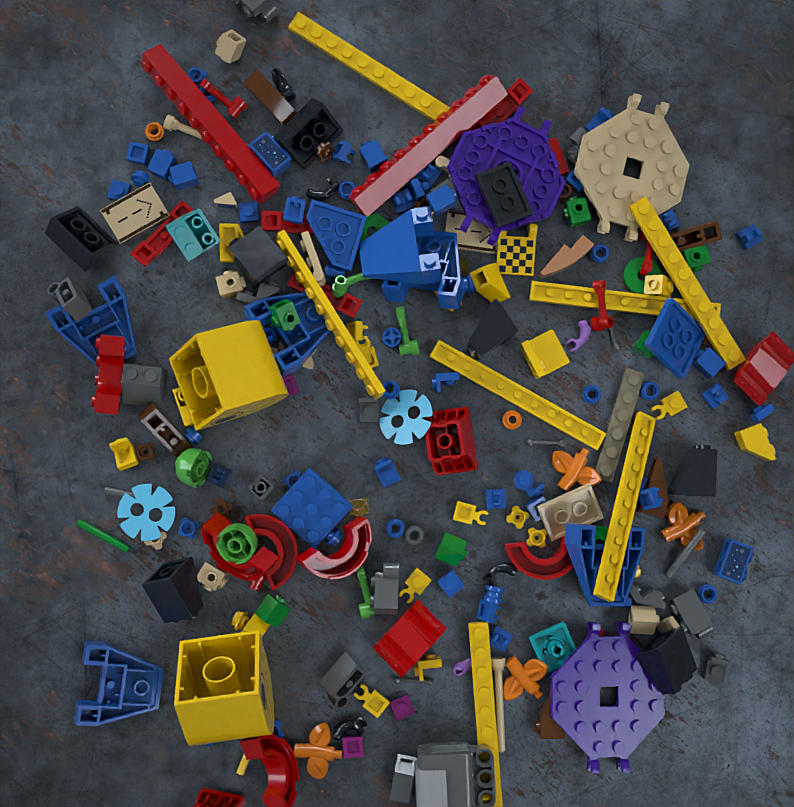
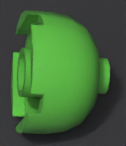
[175,448,212,488]
[217,523,258,564]

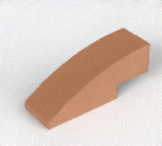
[538,235,594,279]

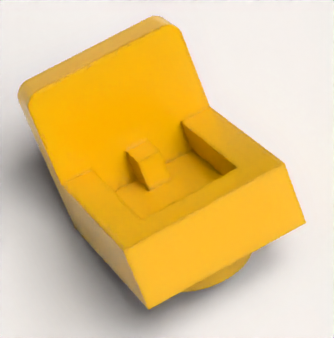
[644,275,674,298]
[109,437,138,471]
[414,654,442,681]

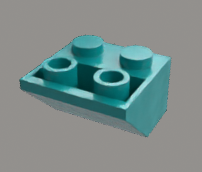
[166,208,220,261]

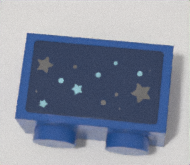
[249,132,291,178]
[713,539,754,585]

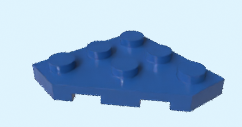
[306,199,367,272]

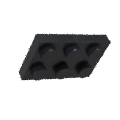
[475,162,533,229]

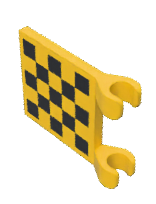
[496,224,537,276]

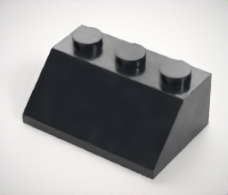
[273,98,343,169]
[45,206,118,272]

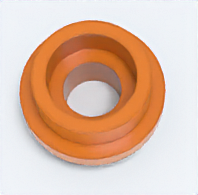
[145,122,164,141]
[502,410,522,430]

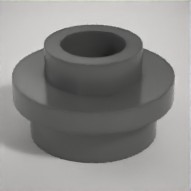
[405,526,424,545]

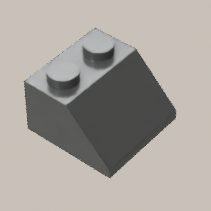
[121,364,167,408]

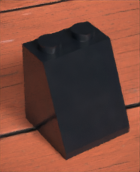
[227,226,289,288]
[466,298,519,361]
[667,445,718,497]
[142,556,203,623]
[635,626,698,695]

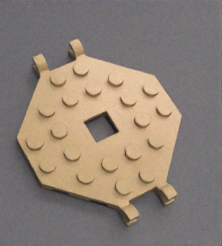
[574,93,689,242]

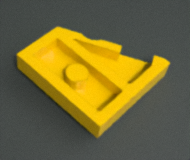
[219,223,244,262]

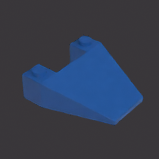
[359,206,442,285]
[382,231,464,310]
[45,275,137,365]
[243,292,331,378]
[565,523,645,607]
[74,641,164,726]

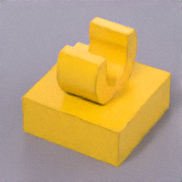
[347,321,368,341]

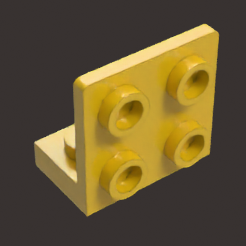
[519,329,570,380]

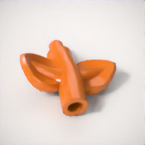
[552,448,602,492]
[660,501,706,550]
[503,655,548,701]
[294,722,342,779]

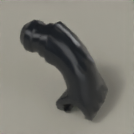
[271,68,296,102]
[306,178,339,201]
[483,562,517,585]
[332,718,367,741]

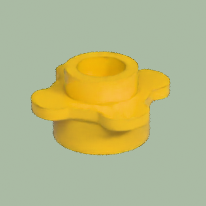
[506,506,529,529]
[526,527,547,548]
[232,611,249,630]

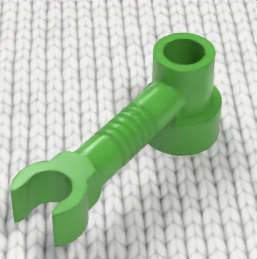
[332,272,375,298]
[396,306,420,356]
[356,566,374,620]

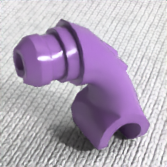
[566,320,591,352]
[453,657,472,676]

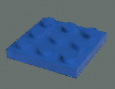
[644,298,706,379]
[271,467,353,549]

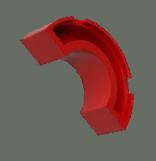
[91,335,126,415]
[202,512,279,581]
[244,514,300,591]
[295,516,372,579]
[504,537,574,580]
[239,734,299,807]

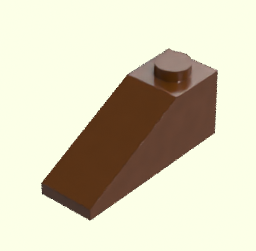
[669,219,722,251]
[139,402,194,458]
[637,456,669,519]
[535,692,565,739]

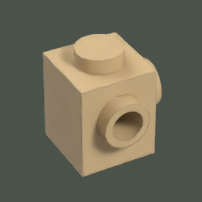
[215,29,247,64]
[215,270,247,299]
[197,561,228,592]
[628,605,660,635]

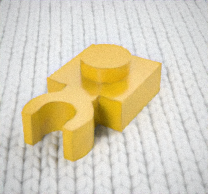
[355,336,379,368]
[650,391,688,420]
[452,501,488,525]
[399,568,432,604]
[354,683,390,718]

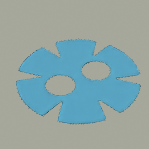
[379,390,433,445]
[117,484,175,541]

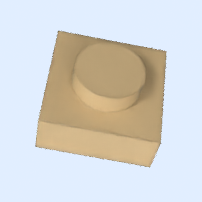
[657,616,680,632]

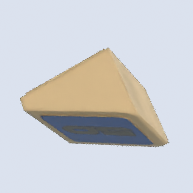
[214,192,239,209]

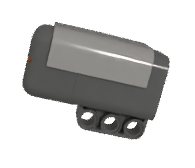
[414,742,496,807]

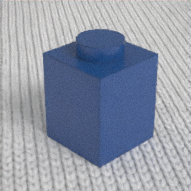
[360,140,387,173]
[147,149,177,182]
[168,161,199,190]
[426,184,457,216]
[692,347,726,379]
[437,569,465,598]

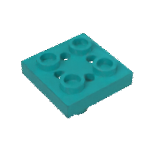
[528,621,577,673]

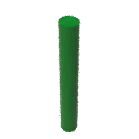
[76,519,130,553]

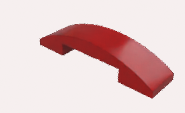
[467,77,533,131]
[130,200,194,267]
[261,211,315,235]
[287,271,363,318]

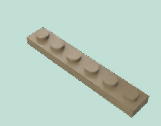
[595,368,645,483]

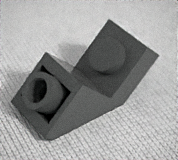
[236,282,281,305]
[248,474,285,509]
[629,582,666,608]
[389,754,417,805]

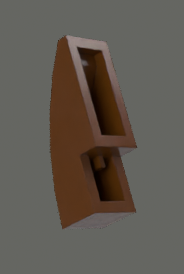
[243,69,297,127]

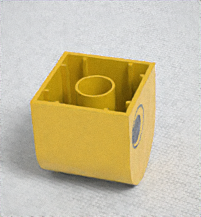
[169,320,289,431]
[174,630,274,746]

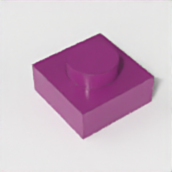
[283,374,300,400]
[390,694,415,721]
[342,735,364,759]

